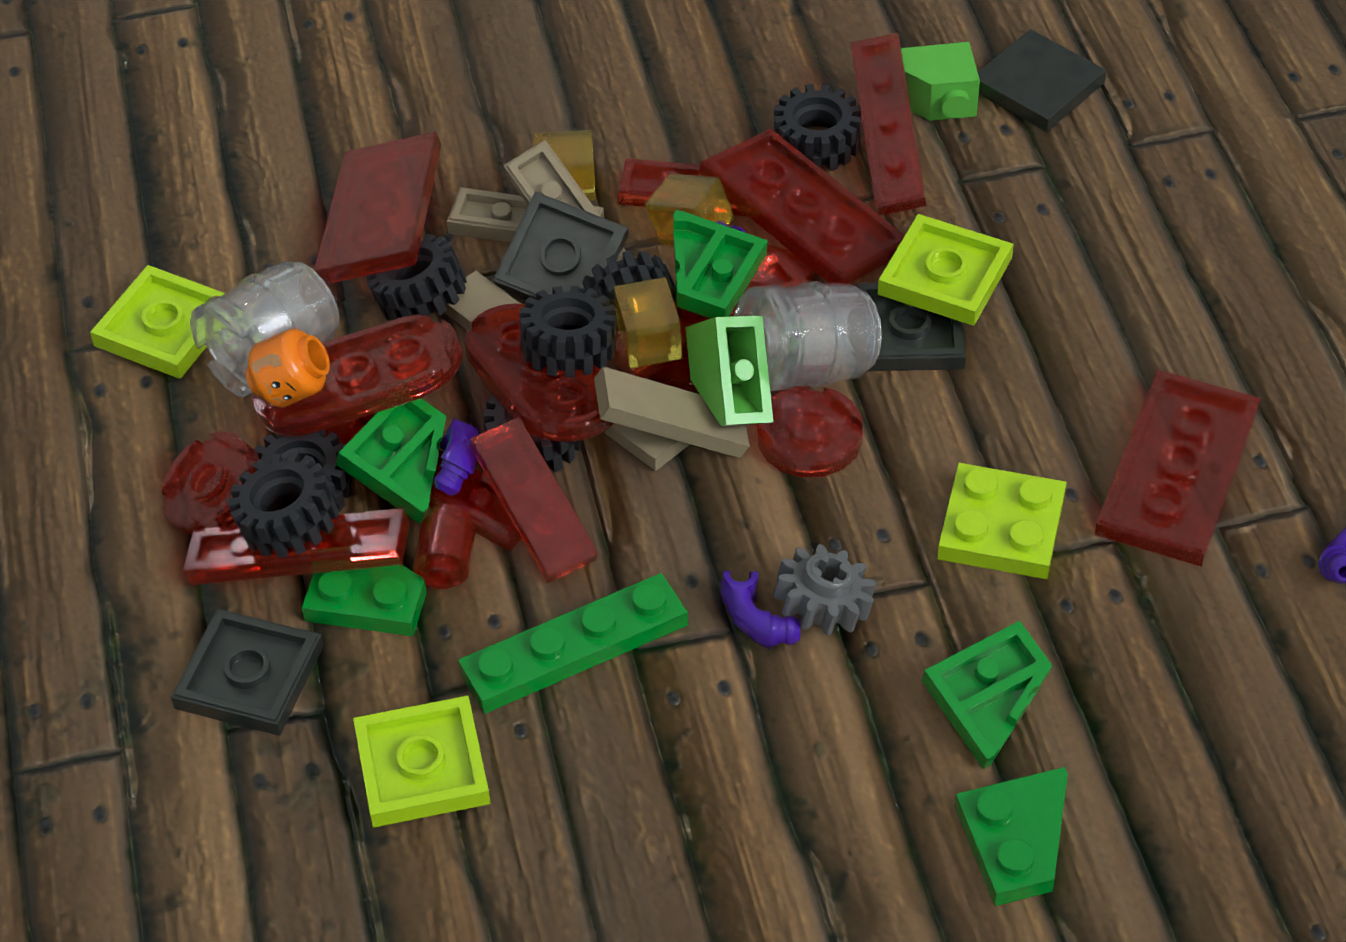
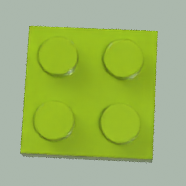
[878,214,1014,326]
[90,265,237,379]
[937,463,1067,579]
[353,696,491,828]

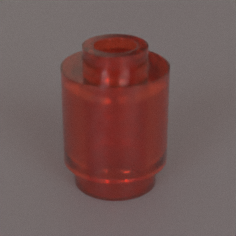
[413,504,476,589]

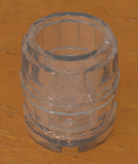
[190,261,340,397]
[734,281,882,391]

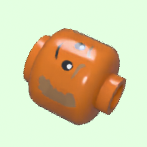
[246,328,330,408]

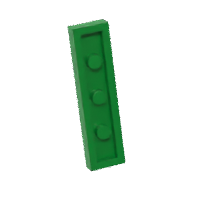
[458,573,688,714]

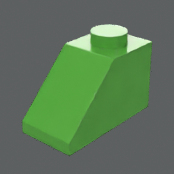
[873,42,980,121]
[685,316,773,426]

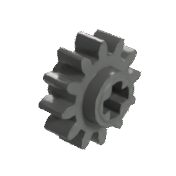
[773,544,876,635]

